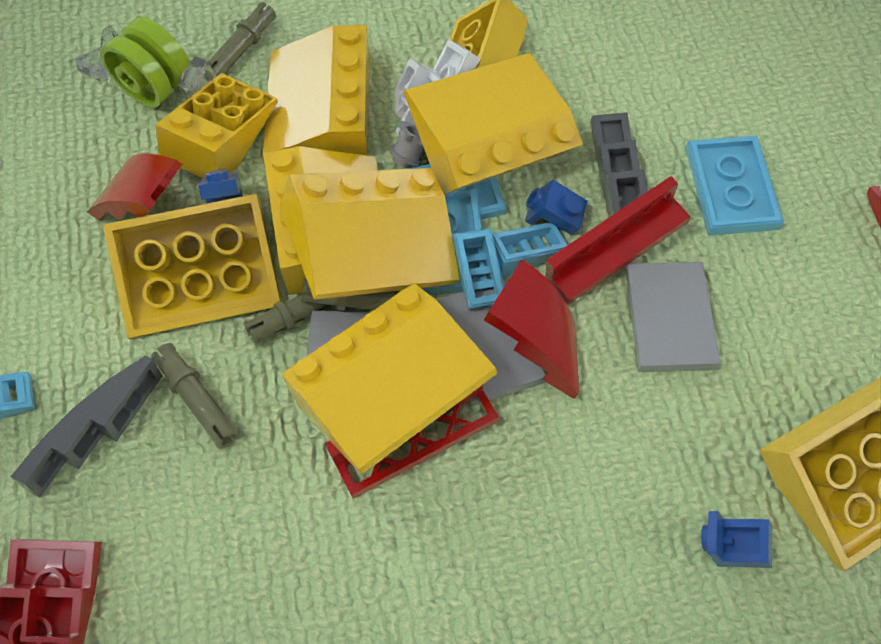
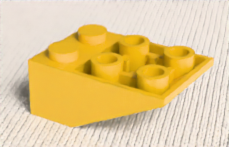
[155,73,278,178]

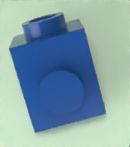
[198,169,243,204]
[525,179,588,235]
[701,511,772,568]

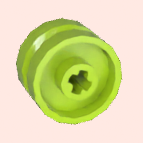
[100,16,192,108]

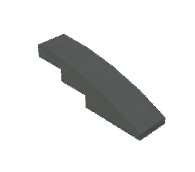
[590,112,647,217]
[10,355,163,498]

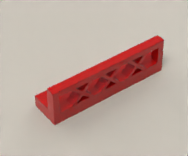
[545,176,690,305]
[324,385,499,499]

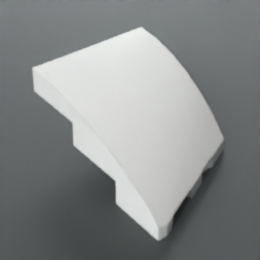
[395,39,481,136]

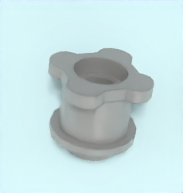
[389,121,424,168]

